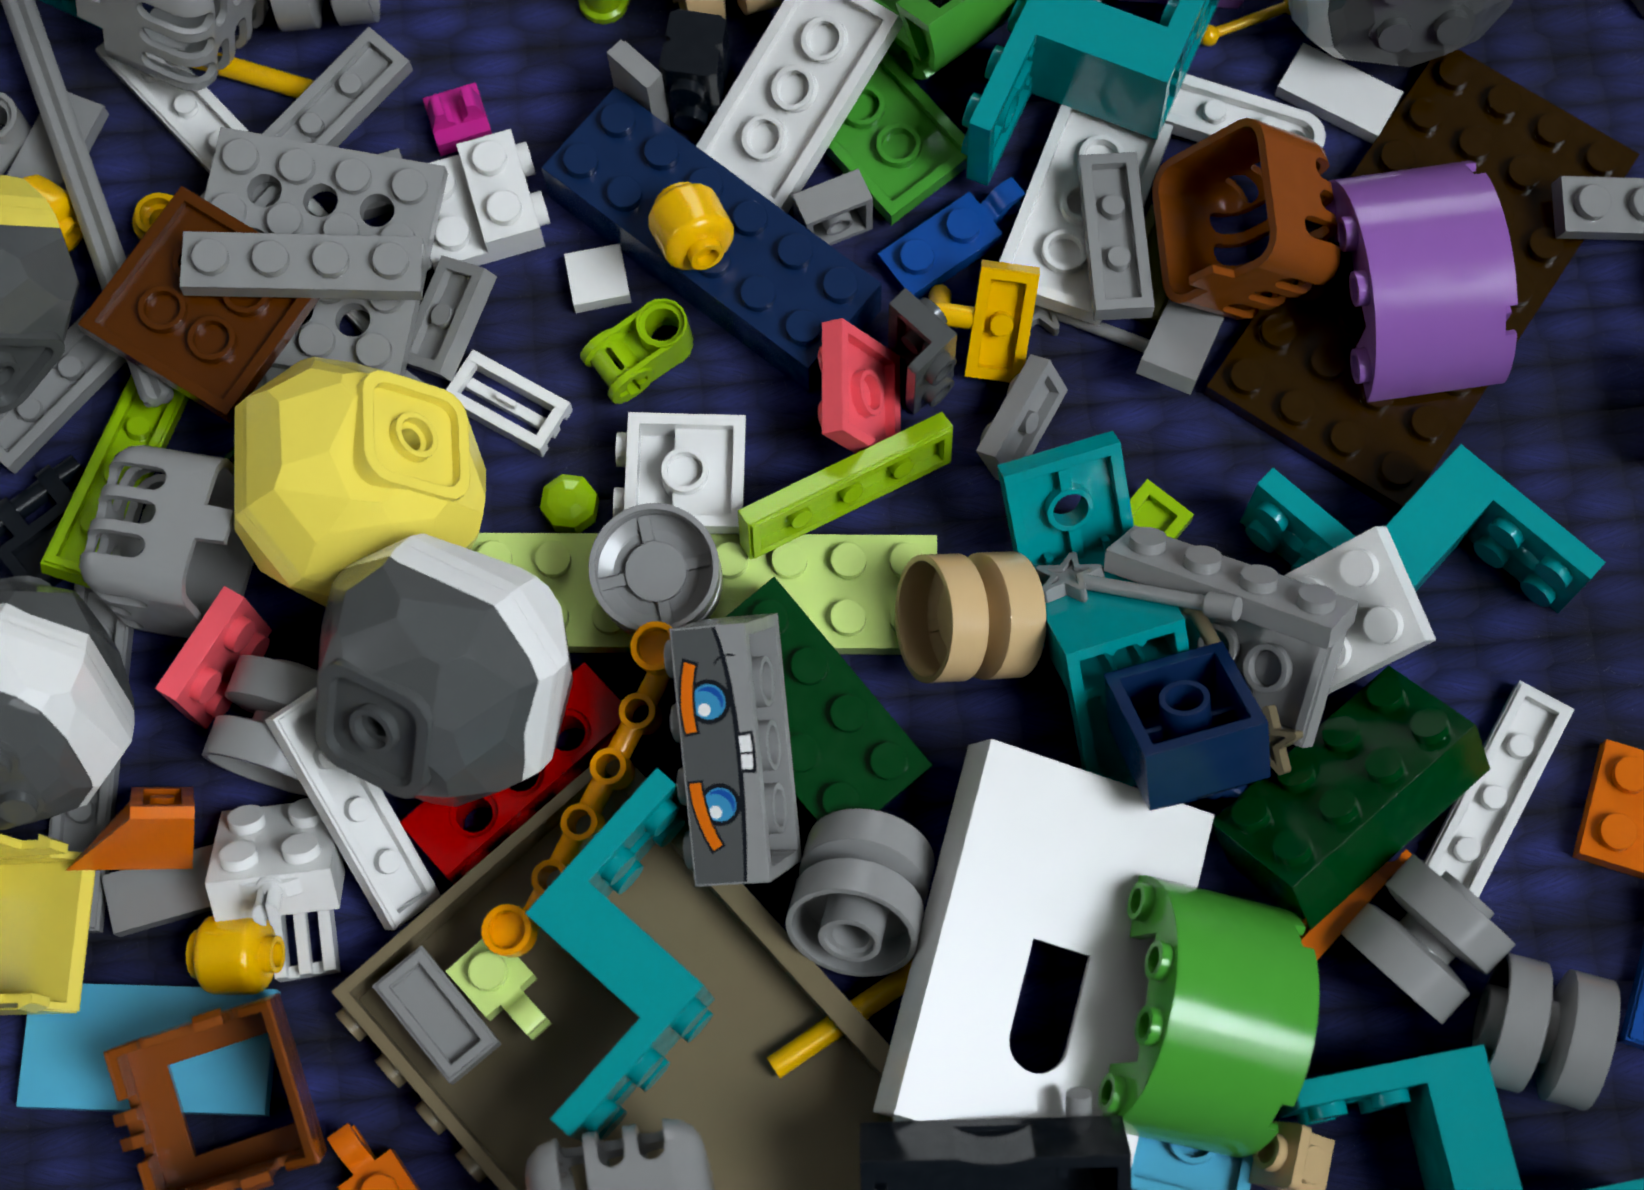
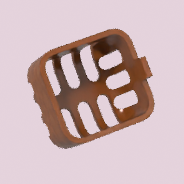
[1152,118,1342,320]

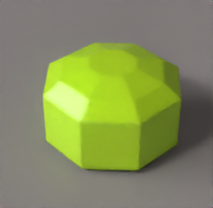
[540,474,599,533]

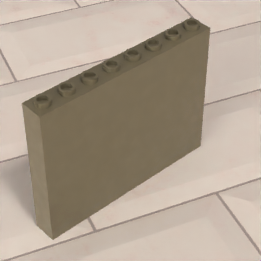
[332,760,893,1190]

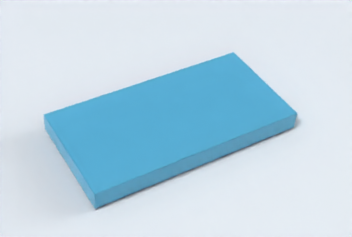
[16,983,281,1117]

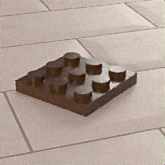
[78,186,320,423]

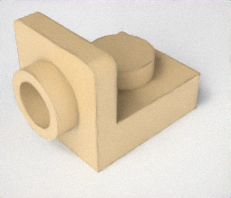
[1249,1121,1335,1190]

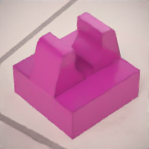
[422,82,492,156]

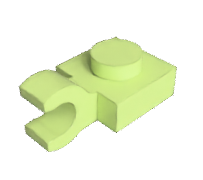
[445,939,552,1041]

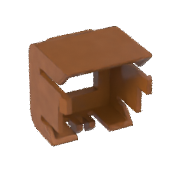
[103,993,327,1190]

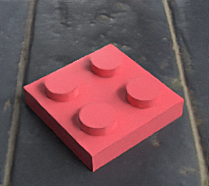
[818,318,901,453]
[155,586,272,729]

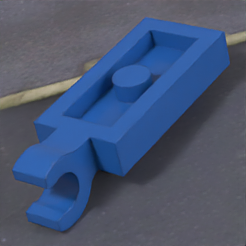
[877,177,1026,299]

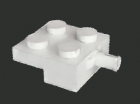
[205,798,345,926]

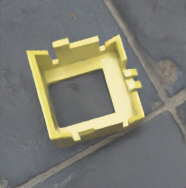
[0,833,96,1015]

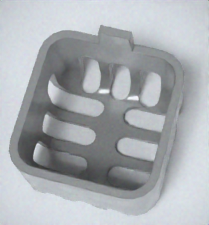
[75,0,269,91]
[79,445,254,639]
[525,1118,715,1190]

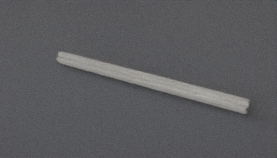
[1,0,174,408]

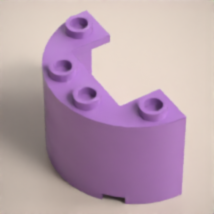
[1325,161,1518,403]

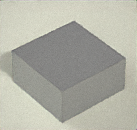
[792,168,873,246]

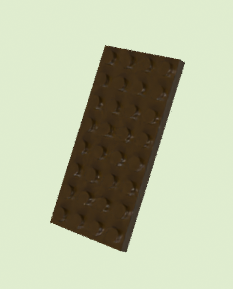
[1204,49,1640,514]

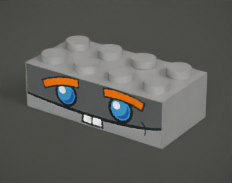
[664,613,802,887]

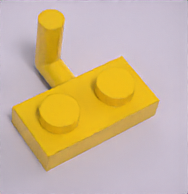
[928,259,1040,383]

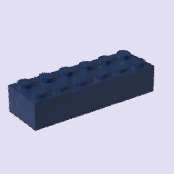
[541,87,882,394]

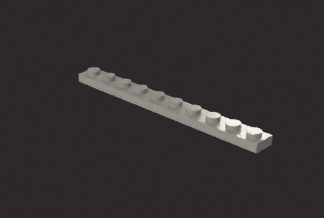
[0,27,413,474]

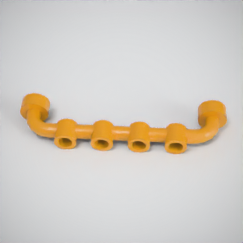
[481,621,672,958]

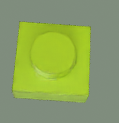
[1130,479,1194,539]

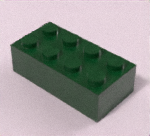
[726,577,932,821]
[1212,665,1490,930]

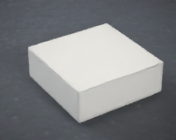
[564,243,631,313]

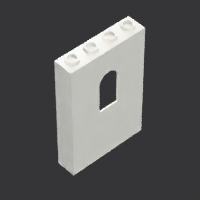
[873,739,1215,1168]

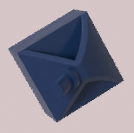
[1103,641,1271,811]

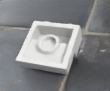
[430,129,550,271]
[613,412,746,534]

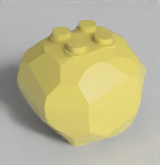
[234,357,486,607]

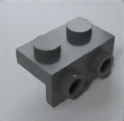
[888,288,957,415]

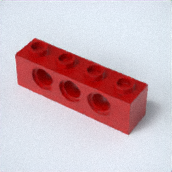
[400,662,636,885]

